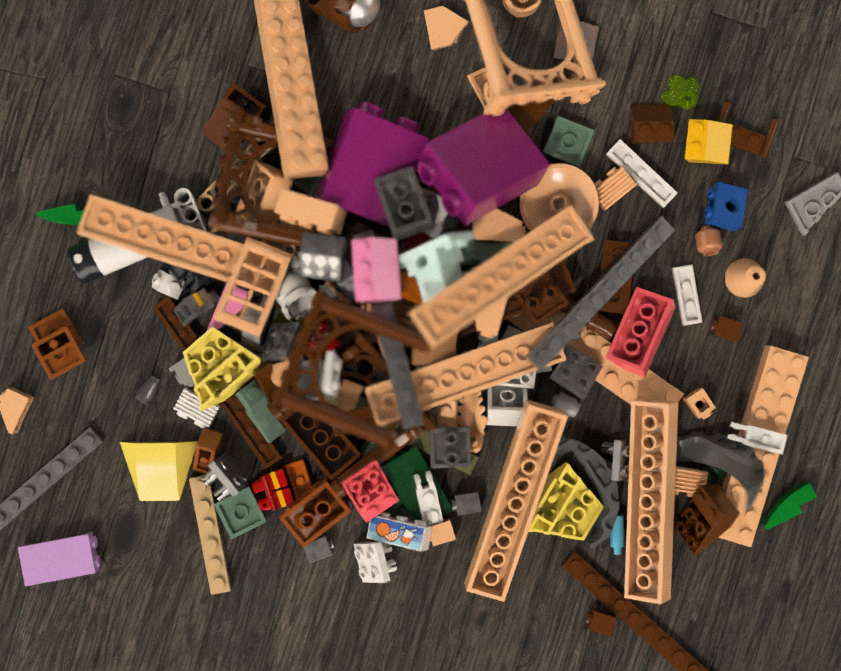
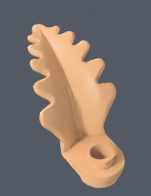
[457,391,488,453]

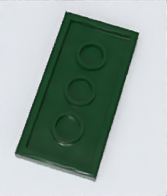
[381,445,453,521]

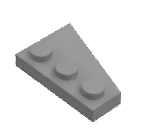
[784,172,841,236]

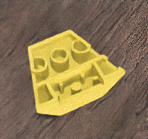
[183,327,262,411]
[120,441,198,501]
[528,462,604,541]

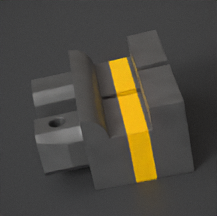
[174,289,220,327]

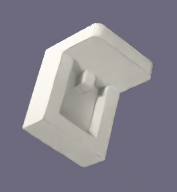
[151,270,185,300]

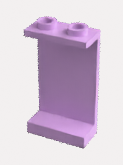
[18,531,101,586]

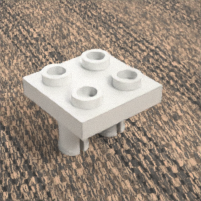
[354,542,397,583]

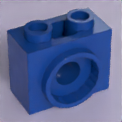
[704,182,748,231]

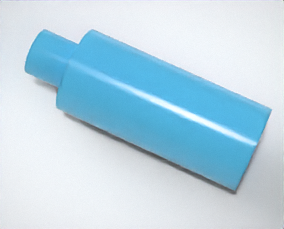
[610,514,625,555]

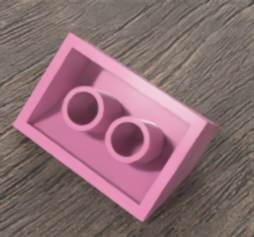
[352,237,402,304]

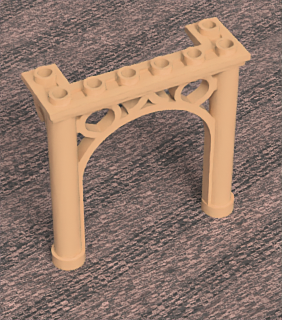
[464,0,606,116]

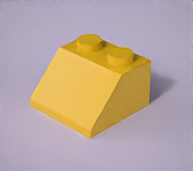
[685,119,733,165]

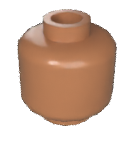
[695,225,723,256]

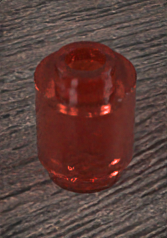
[403,232,434,251]

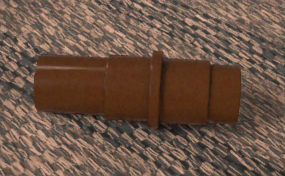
[560,295,618,340]

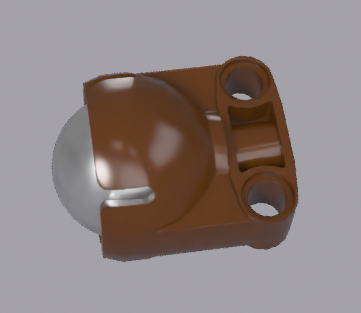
[306,0,382,33]

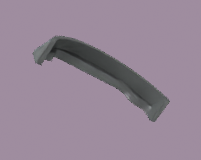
[676,431,765,511]
[555,437,619,548]

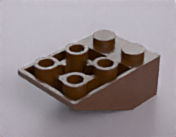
[202,83,268,151]
[674,484,740,556]

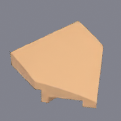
[424,6,469,50]

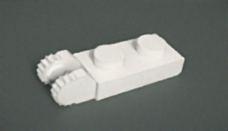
[727,422,788,454]
[414,471,443,525]

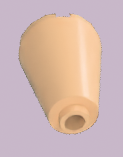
[725,258,766,297]

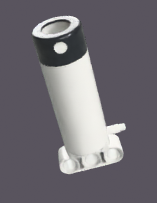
[67,188,209,284]

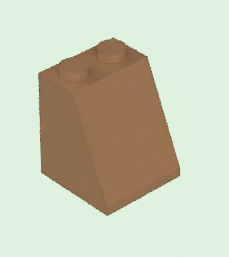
[396,315,458,365]

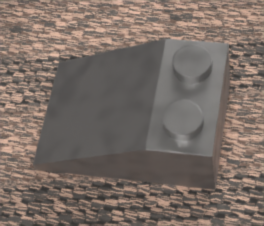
[374,166,433,241]

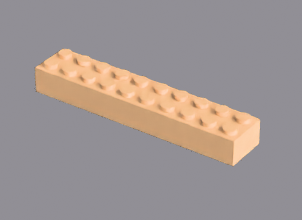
[254,0,328,180]
[718,345,809,547]
[464,399,568,602]
[624,399,678,604]

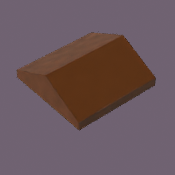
[553,21,599,63]

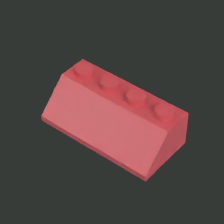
[606,287,675,378]

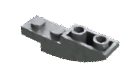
[241,289,270,352]

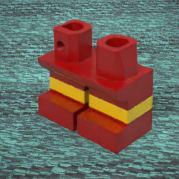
[252,467,296,511]

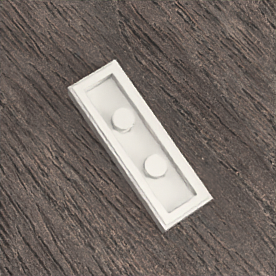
[672,265,702,326]

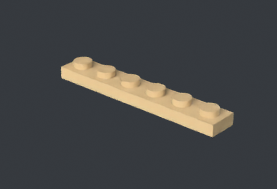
[189,476,231,595]

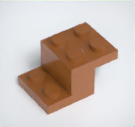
[28,308,87,380]

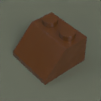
[630,104,674,145]

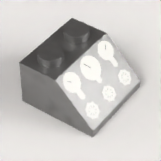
[300,232,348,282]

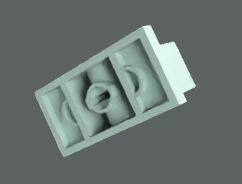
[399,231,475,303]

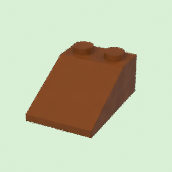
[279,475,351,548]

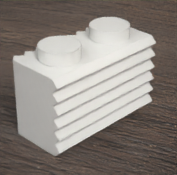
[173,387,221,428]

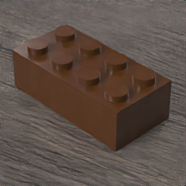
[280,399,362,480]

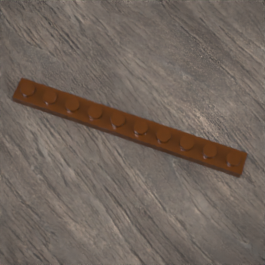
[152,296,282,469]
[561,551,708,671]

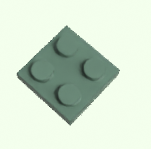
[543,116,595,168]
[214,486,267,540]

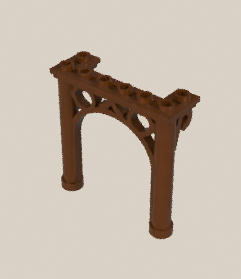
[208,106,335,247]
[272,289,431,450]
[267,330,437,498]

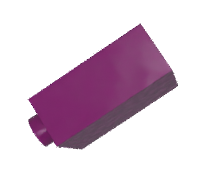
[314,102,428,228]
[418,109,550,226]

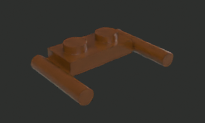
[717,102,779,158]

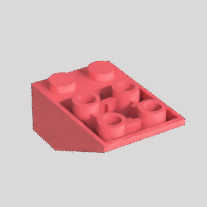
[341,460,399,523]

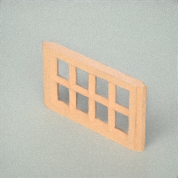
[214,237,292,337]

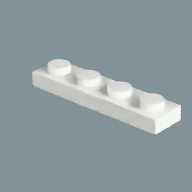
[606,139,677,208]

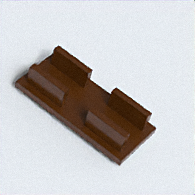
[599,240,633,314]

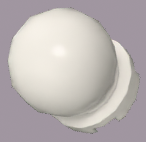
[275,270,318,321]

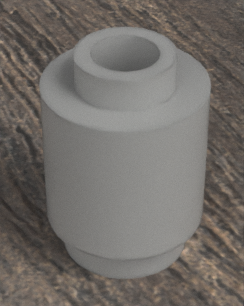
[550,392,581,418]

